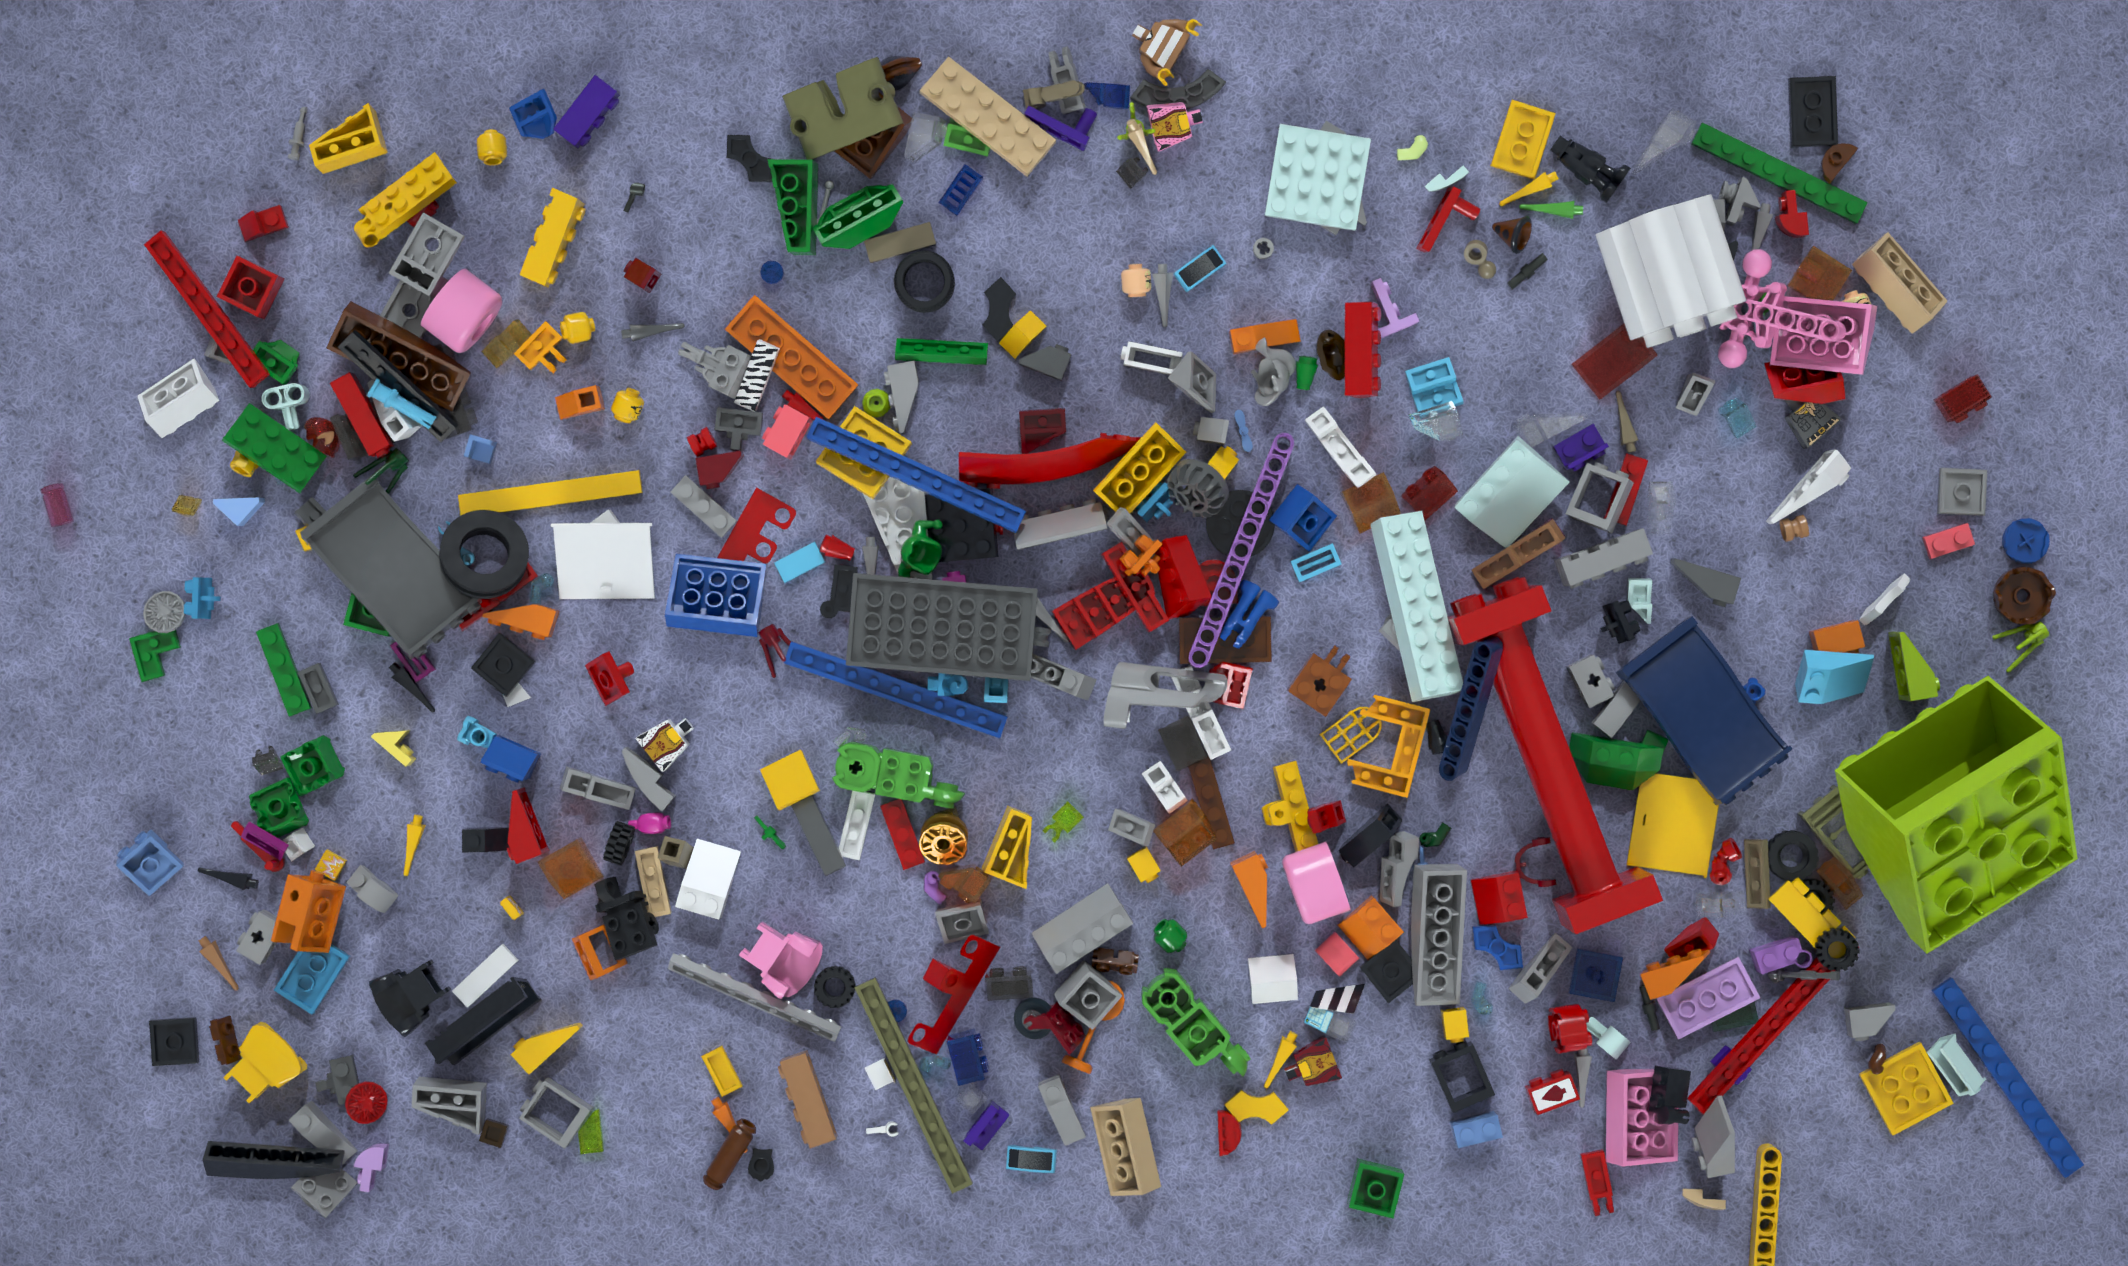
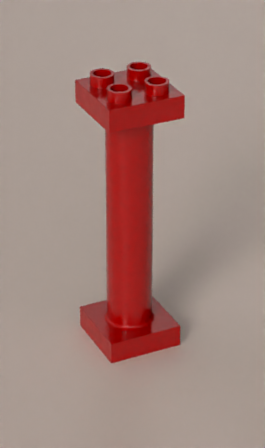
[1448,577,1663,935]

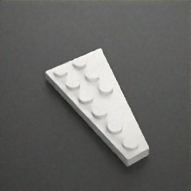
[863,477,932,580]

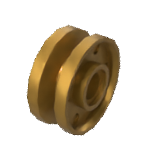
[919,813,968,865]

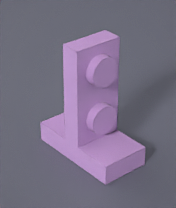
[1371,278,1419,339]

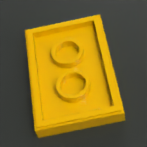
[1490,100,1556,180]

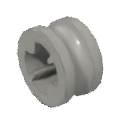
[1718,181,1736,204]
[1253,238,1274,259]

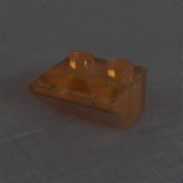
[1340,472,1401,534]
[1153,798,1217,867]
[938,864,992,904]

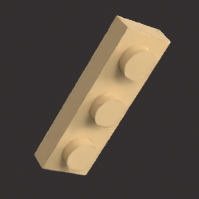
[635,846,672,917]

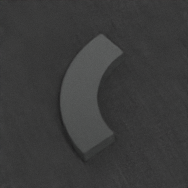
[1130,69,1226,109]

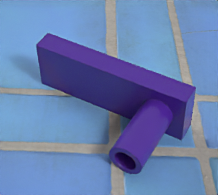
[1024,105,1097,151]

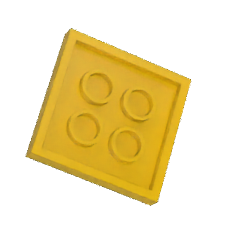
[816,406,912,499]
[1859,1042,1954,1136]

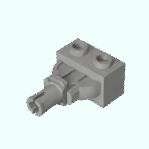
[678,342,751,399]

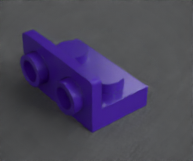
[1553,423,1609,471]
[963,1101,1009,1150]

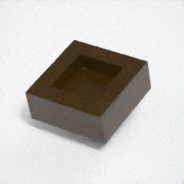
[479,1118,509,1148]

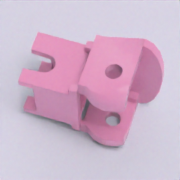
[739,921,823,999]

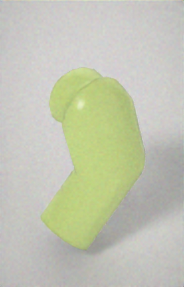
[1397,135,1428,160]

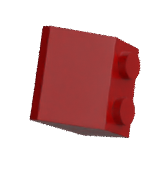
[1470,871,1528,925]

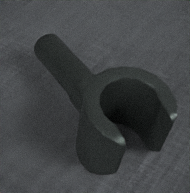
[623,183,645,213]

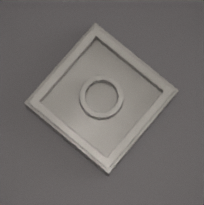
[1937,468,1987,516]

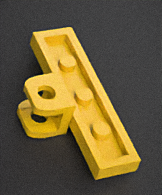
[1261,761,1318,852]

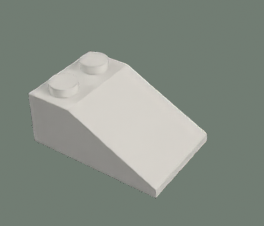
[675,839,741,920]

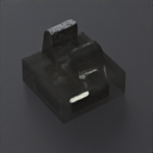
[1116,157,1148,189]
[252,746,283,776]

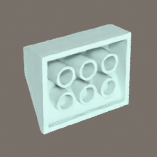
[1454,436,1570,548]

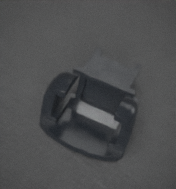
[369,959,451,1037]

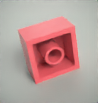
[762,404,813,460]

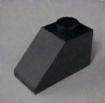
[462,827,509,853]

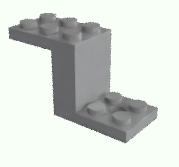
[380,213,465,339]

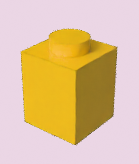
[1127,846,1161,883]
[1441,1007,1469,1043]

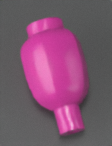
[628,812,671,834]

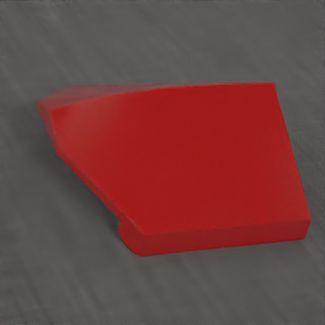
[1209,662,1253,709]

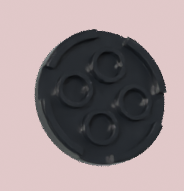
[1206,490,1275,557]

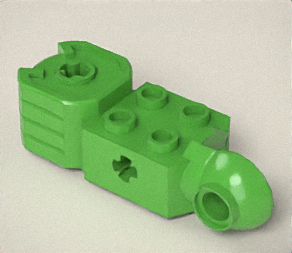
[832,742,965,808]
[1141,968,1251,1077]

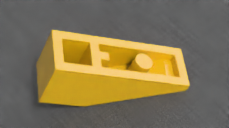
[510,1023,583,1074]

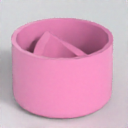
[421,268,502,353]
[1282,842,1350,924]

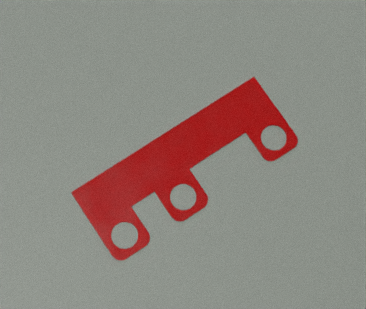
[717,487,796,564]
[907,935,1000,1055]

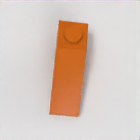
[1229,319,1301,354]

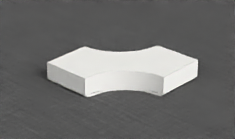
[1859,573,1910,625]

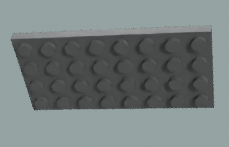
[846,573,1038,681]

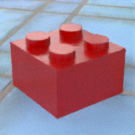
[216,256,285,319]

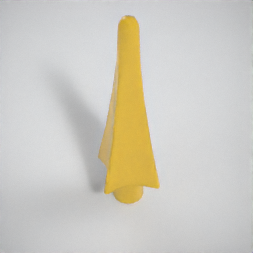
[1499,171,1559,206]
[403,814,426,876]
[1264,1031,1298,1089]

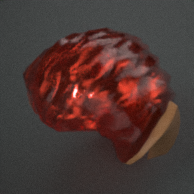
[304,417,341,458]

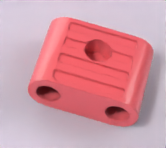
[1315,932,1360,977]

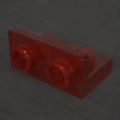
[1401,466,1458,521]

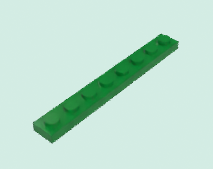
[1691,122,1868,224]

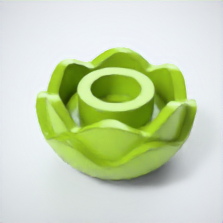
[862,389,891,418]

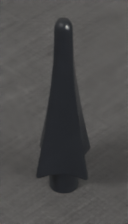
[389,662,435,712]
[198,867,259,890]

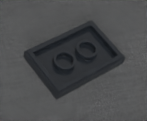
[1788,76,1838,148]

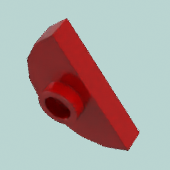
[1217,1110,1242,1156]

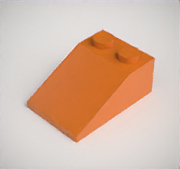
[1230,851,1268,929]

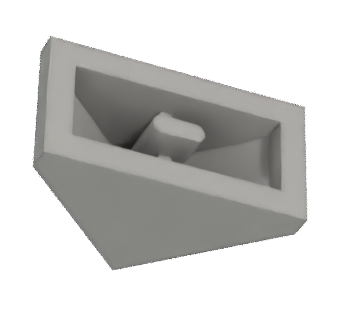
[1676,373,1715,416]

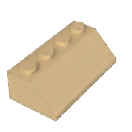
[1852,232,1947,334]
[1090,1098,1161,1196]

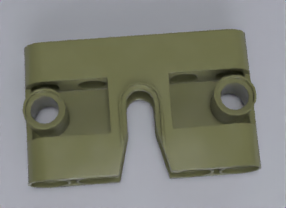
[782,57,903,160]

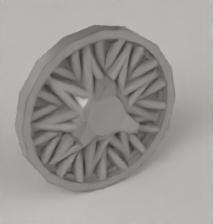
[143,591,186,633]

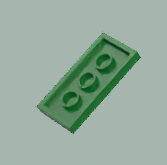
[222,403,327,494]

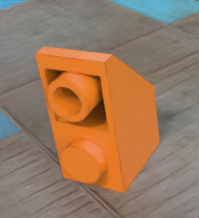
[555,385,605,420]

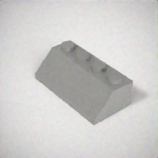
[1013,499,1107,550]
[1032,883,1133,974]

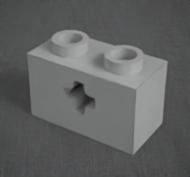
[1566,654,1615,708]
[236,909,277,965]

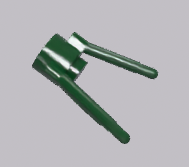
[353,448,409,494]

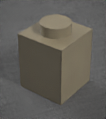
[658,836,694,869]

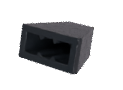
[1338,803,1402,868]

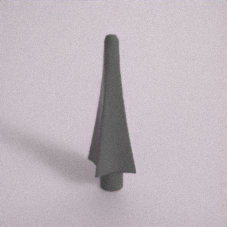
[621,323,685,342]

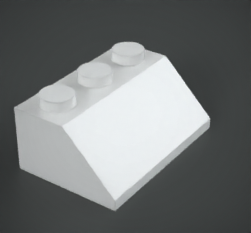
[138,358,219,438]

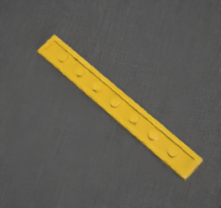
[458,470,643,515]

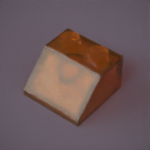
[538,837,604,899]

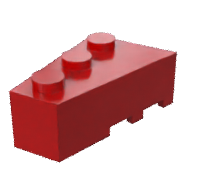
[1155,535,1212,619]

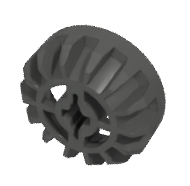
[1167,459,1229,518]

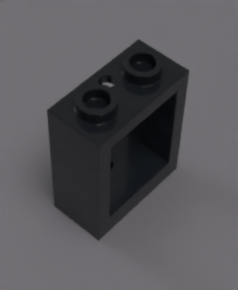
[1429,1040,1495,1113]

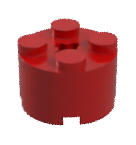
[1548,1004,1592,1054]

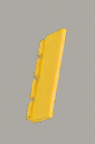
[1768,877,1856,958]

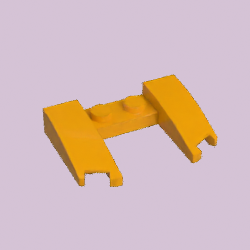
[1347,695,1430,798]

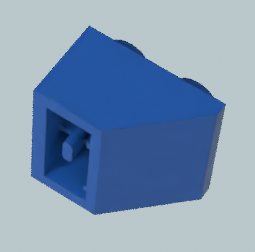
[480,735,541,783]

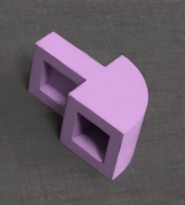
[354,1144,389,1192]

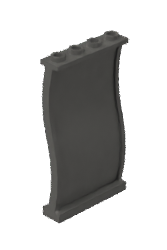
[300,476,482,660]

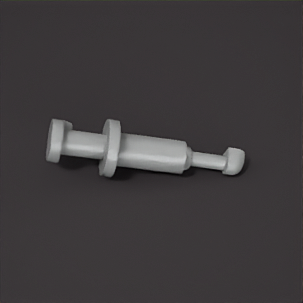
[288,107,307,161]

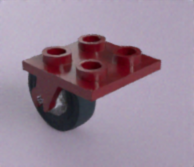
[1014,998,1086,1054]

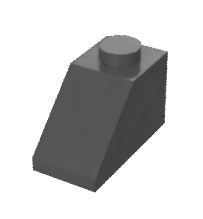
[1019,344,1072,381]

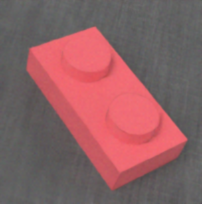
[1922,523,1975,559]

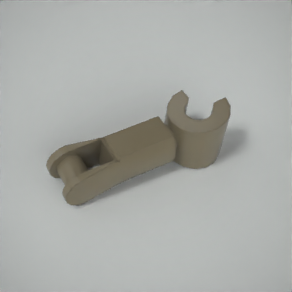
[1023,80,1085,110]

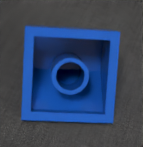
[1269,484,1337,552]

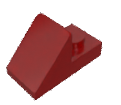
[238,205,289,242]

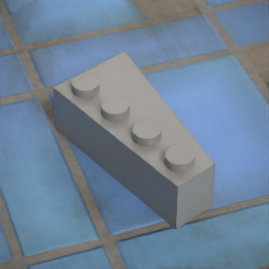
[1554,528,1653,589]

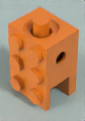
[271,870,346,953]

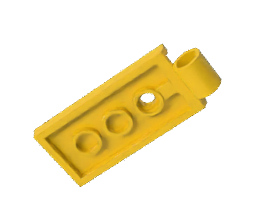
[354,152,457,248]

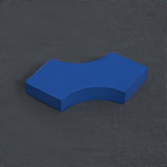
[1472,924,1523,970]

